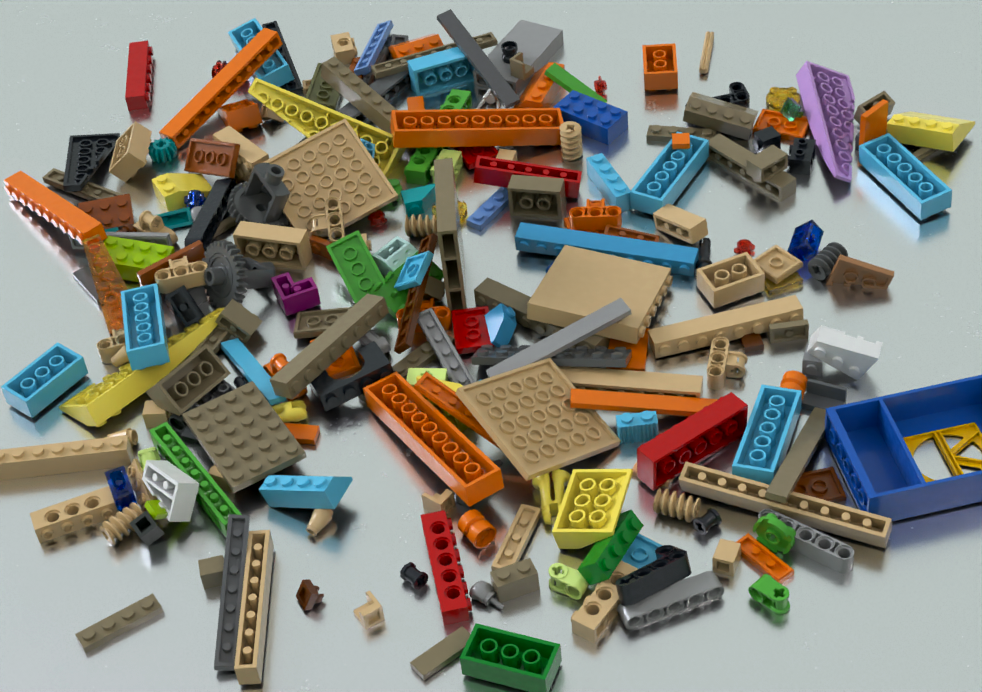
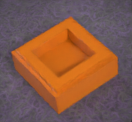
[672,133,690,149]

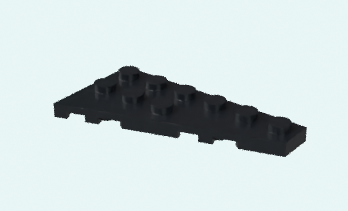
[63,133,120,192]

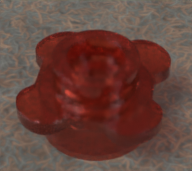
[594,76,607,96]
[368,210,387,227]
[734,239,755,255]

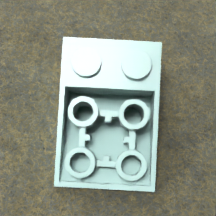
[372,236,418,277]

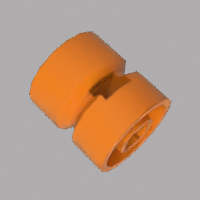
[780,370,808,400]
[458,509,497,549]

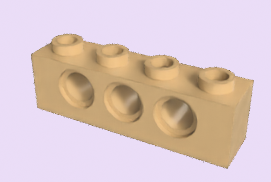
[30,486,118,543]
[571,561,638,644]

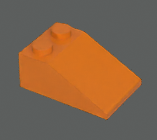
[217,99,262,132]

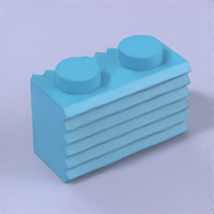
[616,410,659,445]

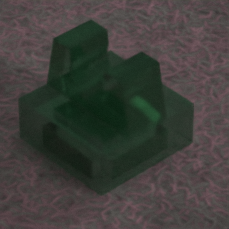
[780,97,804,122]

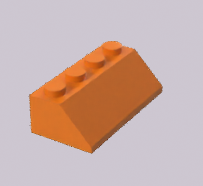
[513,62,565,108]

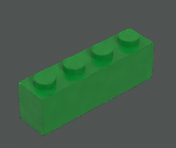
[577,510,644,586]

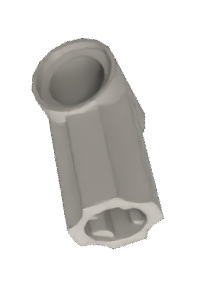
[358,329,391,354]

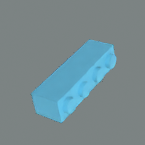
[586,153,631,212]

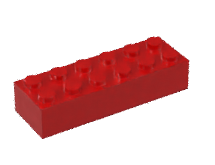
[637,392,748,491]

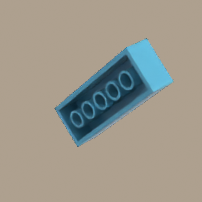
[228,18,294,87]
[630,131,709,215]
[859,133,952,220]
[121,283,170,371]
[732,385,802,485]

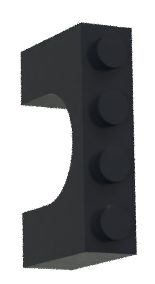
[309,341,394,411]

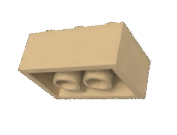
[109,121,152,182]
[696,252,765,308]

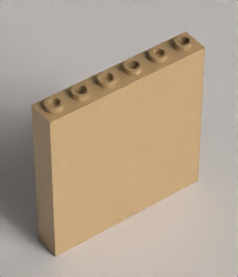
[527,245,673,344]

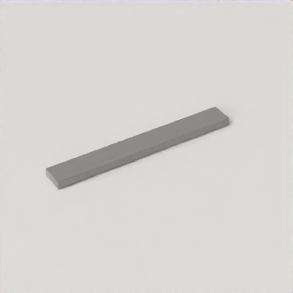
[486,298,632,377]

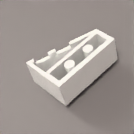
[807,325,883,381]
[142,460,199,522]

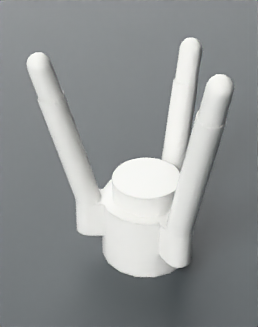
[476,88,500,109]

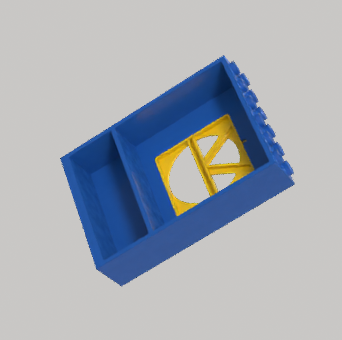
[824,375,982,521]

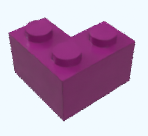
[271,272,321,316]

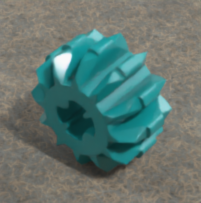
[148,137,177,164]

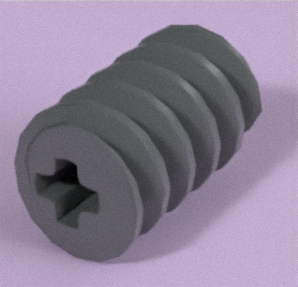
[808,242,848,280]

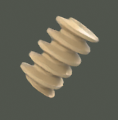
[560,121,583,161]
[405,214,438,237]
[653,488,701,523]
[100,502,143,546]

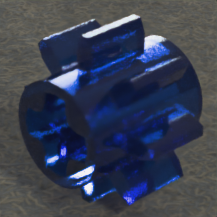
[184,190,206,210]

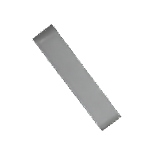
[758,509,854,573]
[617,571,725,630]

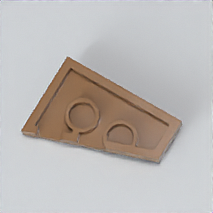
[826,254,894,290]

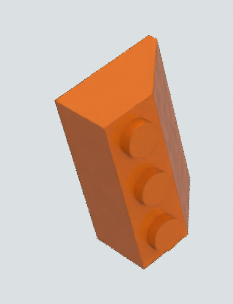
[388,34,444,59]

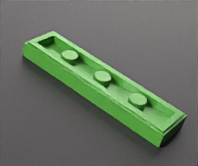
[544,63,607,103]

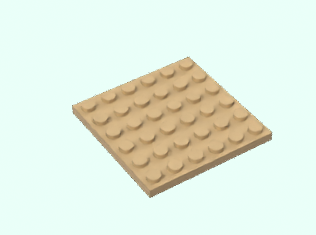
[263,118,398,239]
[455,358,621,481]

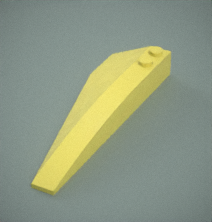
[248,77,406,178]
[59,307,225,427]

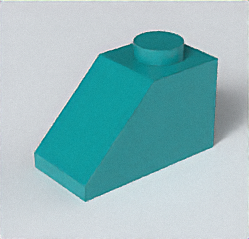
[401,183,436,217]

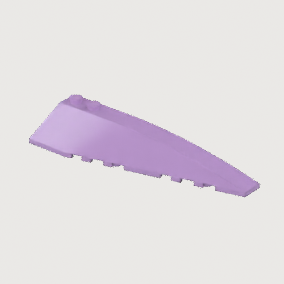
[796,61,855,183]

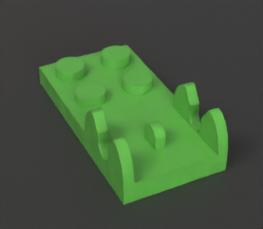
[326,230,384,304]
[369,251,444,319]

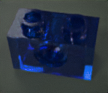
[787,219,824,262]
[104,466,138,513]

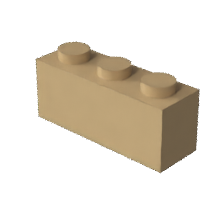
[653,203,708,244]

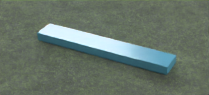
[221,338,286,405]

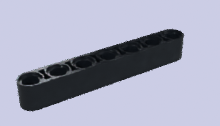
[184,178,237,251]

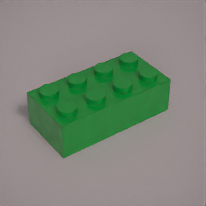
[460,623,562,692]

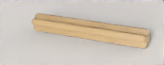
[699,31,714,74]

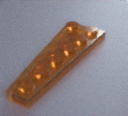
[82,234,128,337]

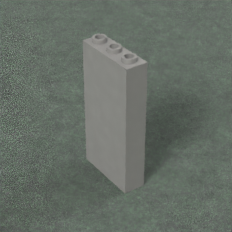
[473,20,564,95]

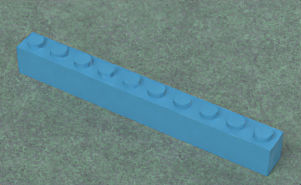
[515,222,699,277]

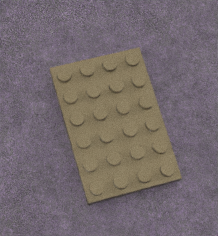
[182,381,307,493]

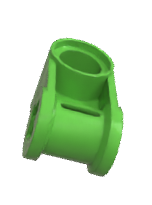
[748,574,790,615]

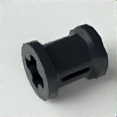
[693,508,722,535]
[400,562,428,590]

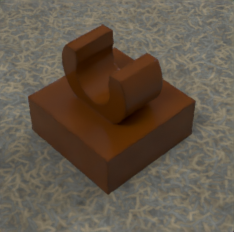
[296,579,324,610]

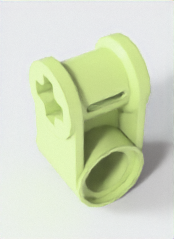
[138,447,161,471]
[548,563,589,600]

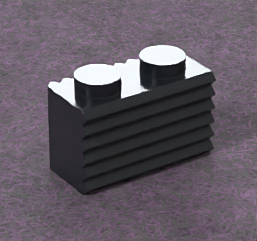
[166,285,204,327]

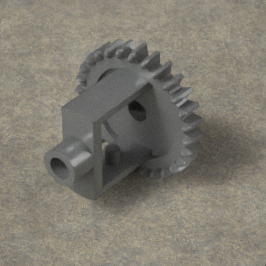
[227,163,290,227]
[202,240,275,309]

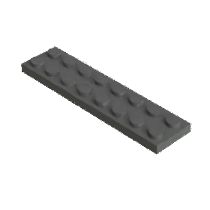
[471,344,632,368]

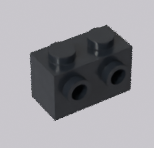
[788,138,816,175]

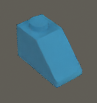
[484,303,517,347]

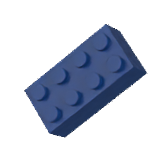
[553,90,628,145]

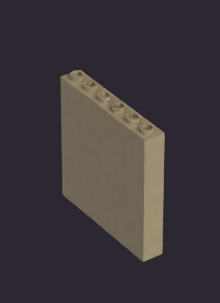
[434,158,467,317]

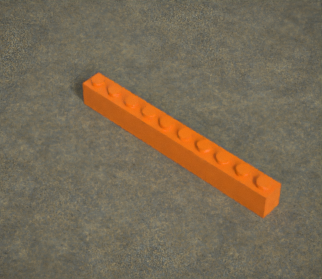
[159,28,283,149]
[4,171,107,248]

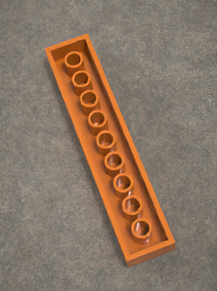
[390,108,564,148]
[363,371,504,507]

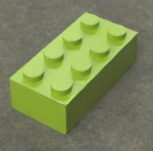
[94,235,175,282]

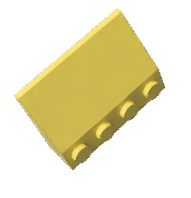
[887,111,975,152]
[552,469,633,549]

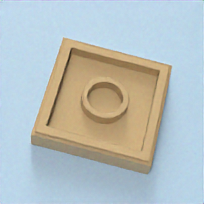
[753,245,803,284]

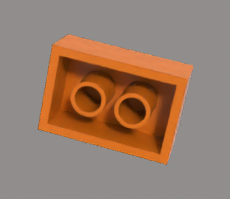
[642,43,678,91]

